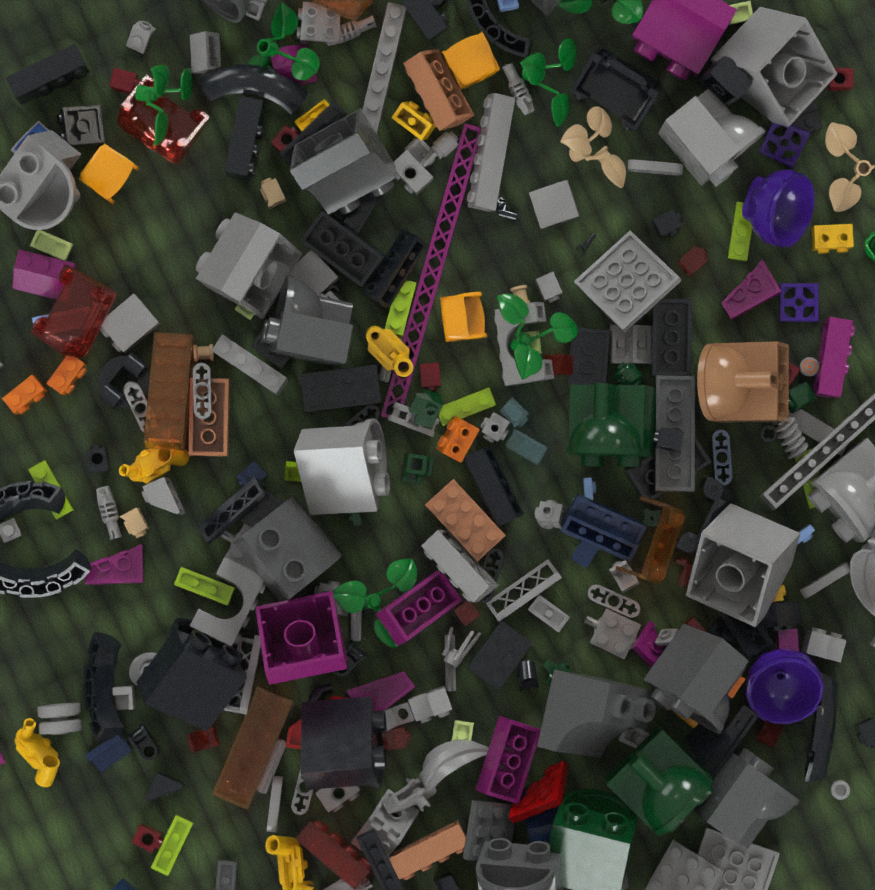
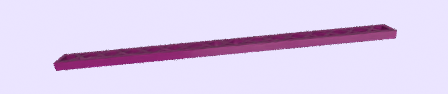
[381,123,481,418]

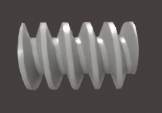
[772,415,808,459]

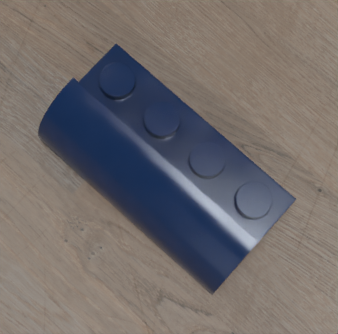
[561,493,647,562]

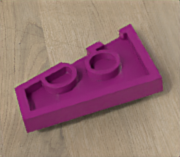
[721,260,781,320]
[85,544,144,585]

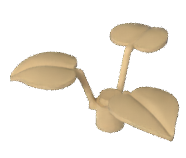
[560,106,626,188]
[825,122,875,212]

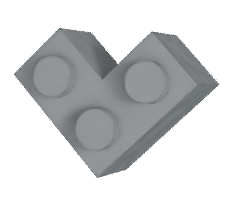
[801,627,846,663]
[408,686,452,723]

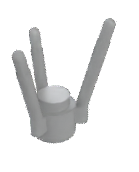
[442,627,481,668]

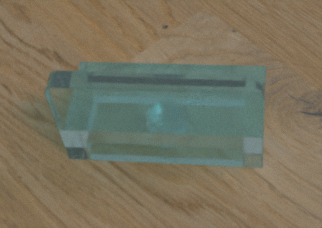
[504,429,548,465]

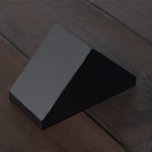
[145,771,185,801]

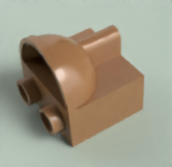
[697,342,789,423]

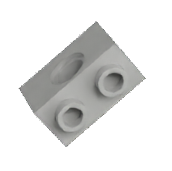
[394,150,433,195]
[315,786,361,813]

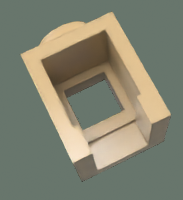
[260,178,286,209]
[120,508,149,538]

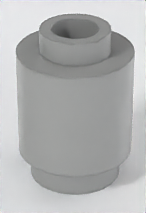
[431,131,459,159]

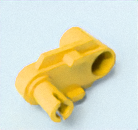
[366,326,413,377]
[119,443,189,484]
[14,718,60,787]
[265,835,314,890]

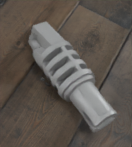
[327,16,377,46]
[502,63,535,115]
[96,486,122,540]

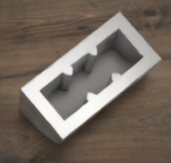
[190,31,221,73]

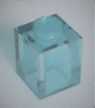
[499,397,529,428]

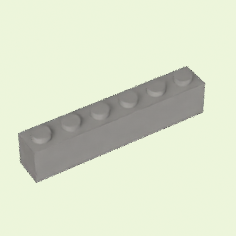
[467,93,515,212]

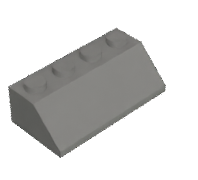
[422,530,499,603]

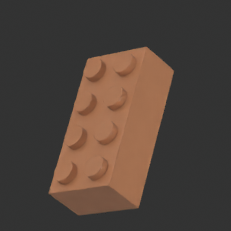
[403,49,475,131]
[188,378,231,457]
[425,479,506,562]
[389,820,466,880]

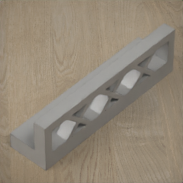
[486,559,562,622]
[224,635,261,715]

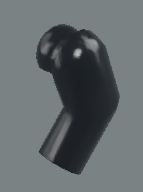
[496,197,518,221]
[308,683,333,701]

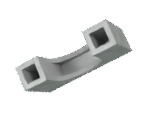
[494,302,554,386]
[211,334,289,397]
[189,557,266,647]

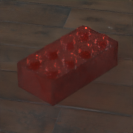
[296,820,373,890]

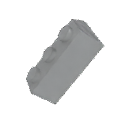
[142,477,186,515]

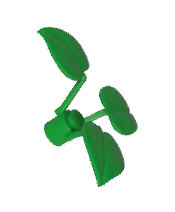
[559,0,644,24]
[248,2,320,81]
[520,38,577,127]
[135,65,193,146]
[496,294,578,380]
[333,558,417,648]

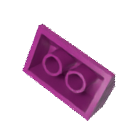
[12,249,78,303]

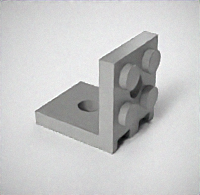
[351,789,420,857]

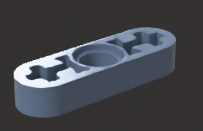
[711,430,732,485]

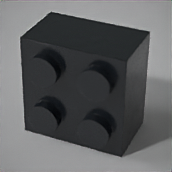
[699,56,753,106]

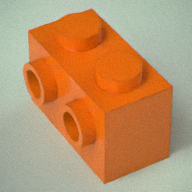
[46,353,88,396]
[2,375,47,415]
[436,415,480,463]

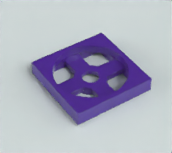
[759,122,810,168]
[779,283,819,322]

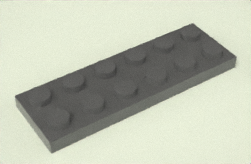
[655,375,695,492]

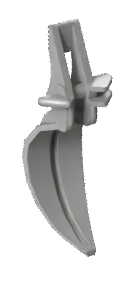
[850,529,875,616]
[382,740,489,814]

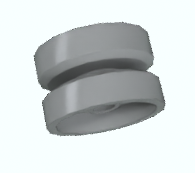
[37,703,82,735]

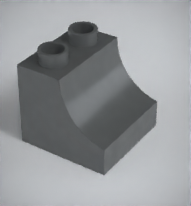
[290,108,396,215]
[537,669,656,757]

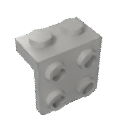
[297,2,341,45]

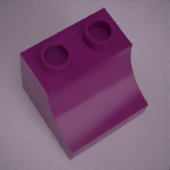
[632,0,737,81]
[255,591,348,685]

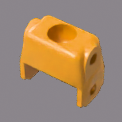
[441,32,500,89]
[79,143,139,204]
[440,292,487,342]

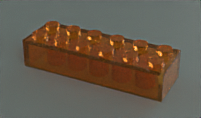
[144,332,194,451]
[212,686,294,810]

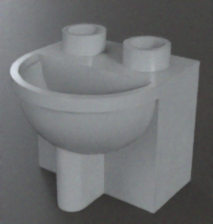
[658,89,766,187]
[0,130,81,230]
[294,419,390,515]
[807,438,875,543]

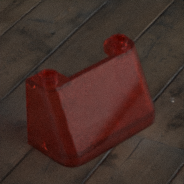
[117,75,210,164]
[30,265,116,358]

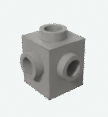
[480,412,510,443]
[535,500,566,529]

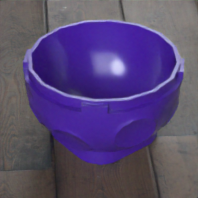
[742,170,815,248]
[745,648,824,724]

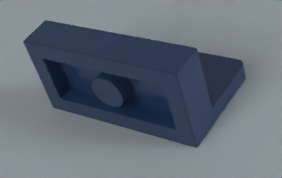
[85,733,132,772]

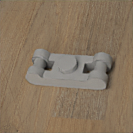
[388,402,440,437]

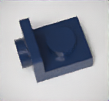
[237,461,267,487]

